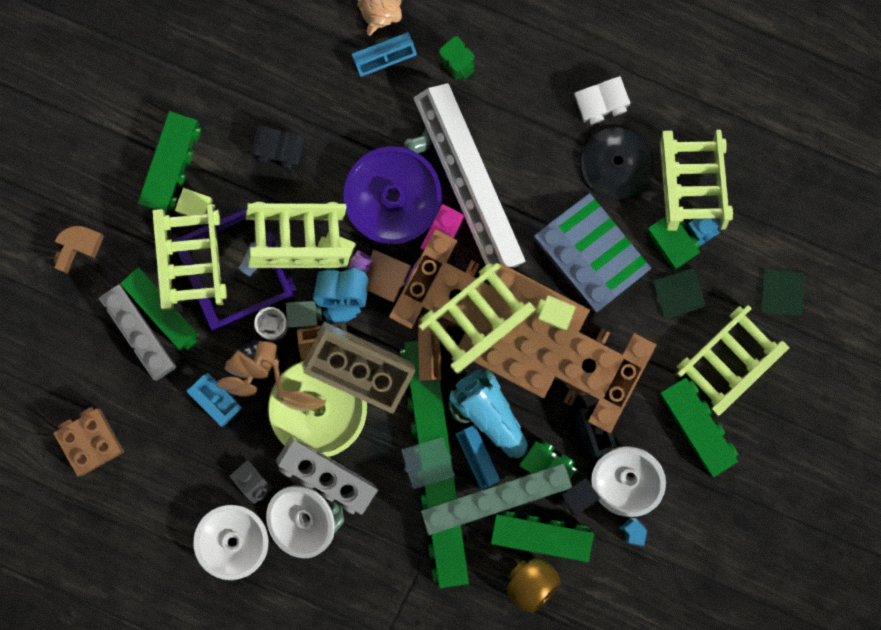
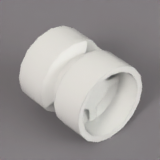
[255,307,288,341]

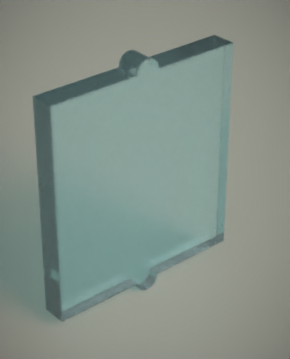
[402,437,455,489]

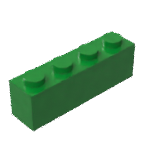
[138,111,202,215]
[659,378,739,477]
[491,511,594,562]

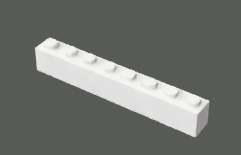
[414,83,526,274]

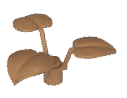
[216,341,326,411]

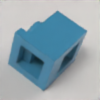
[686,218,720,246]

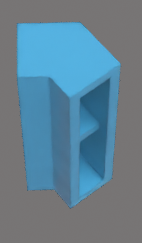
[352,33,417,77]
[456,425,500,490]
[620,518,647,546]

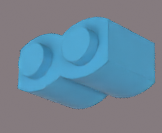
[313,268,369,308]

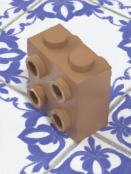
[54,407,124,476]

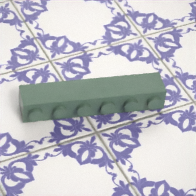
[421,464,572,535]

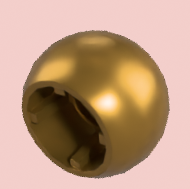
[507,558,561,613]

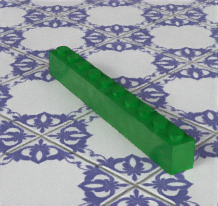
[400,341,469,588]

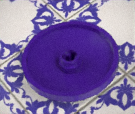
[344,147,442,245]

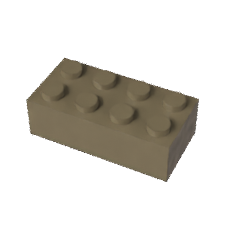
[302,322,415,414]

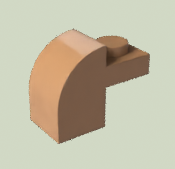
[53,226,104,274]

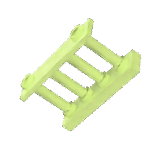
[660,130,733,231]
[246,202,350,268]
[152,204,227,311]
[419,263,536,374]
[675,305,789,417]

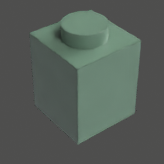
[286,301,322,329]

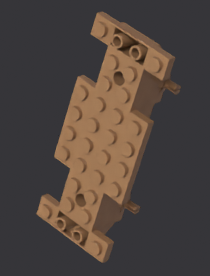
[389,229,656,433]

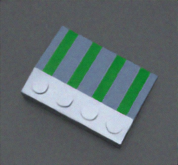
[533,193,652,314]

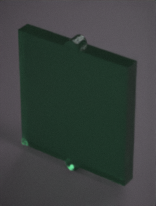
[653,268,706,319]
[761,269,805,317]

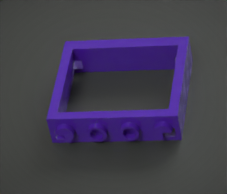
[173,209,296,332]

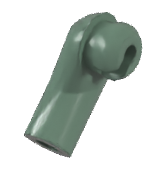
[404,126,432,153]
[327,501,344,534]

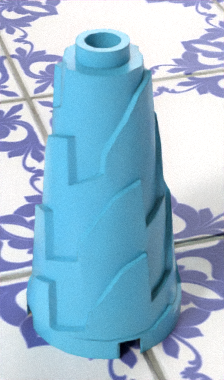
[450,369,528,458]

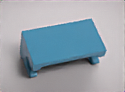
[187,373,242,427]

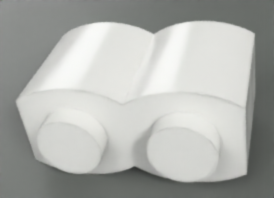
[574,77,630,125]

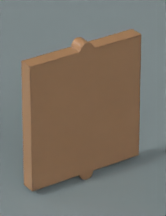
[366,250,412,303]

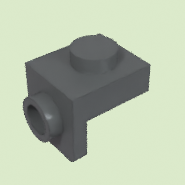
[230,460,272,504]

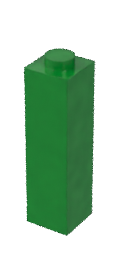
[120,267,200,351]

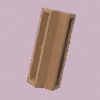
[418,318,441,381]

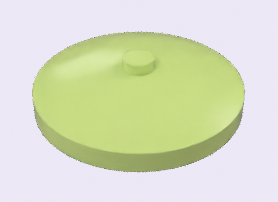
[268,361,367,457]

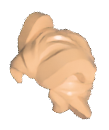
[357,0,402,35]

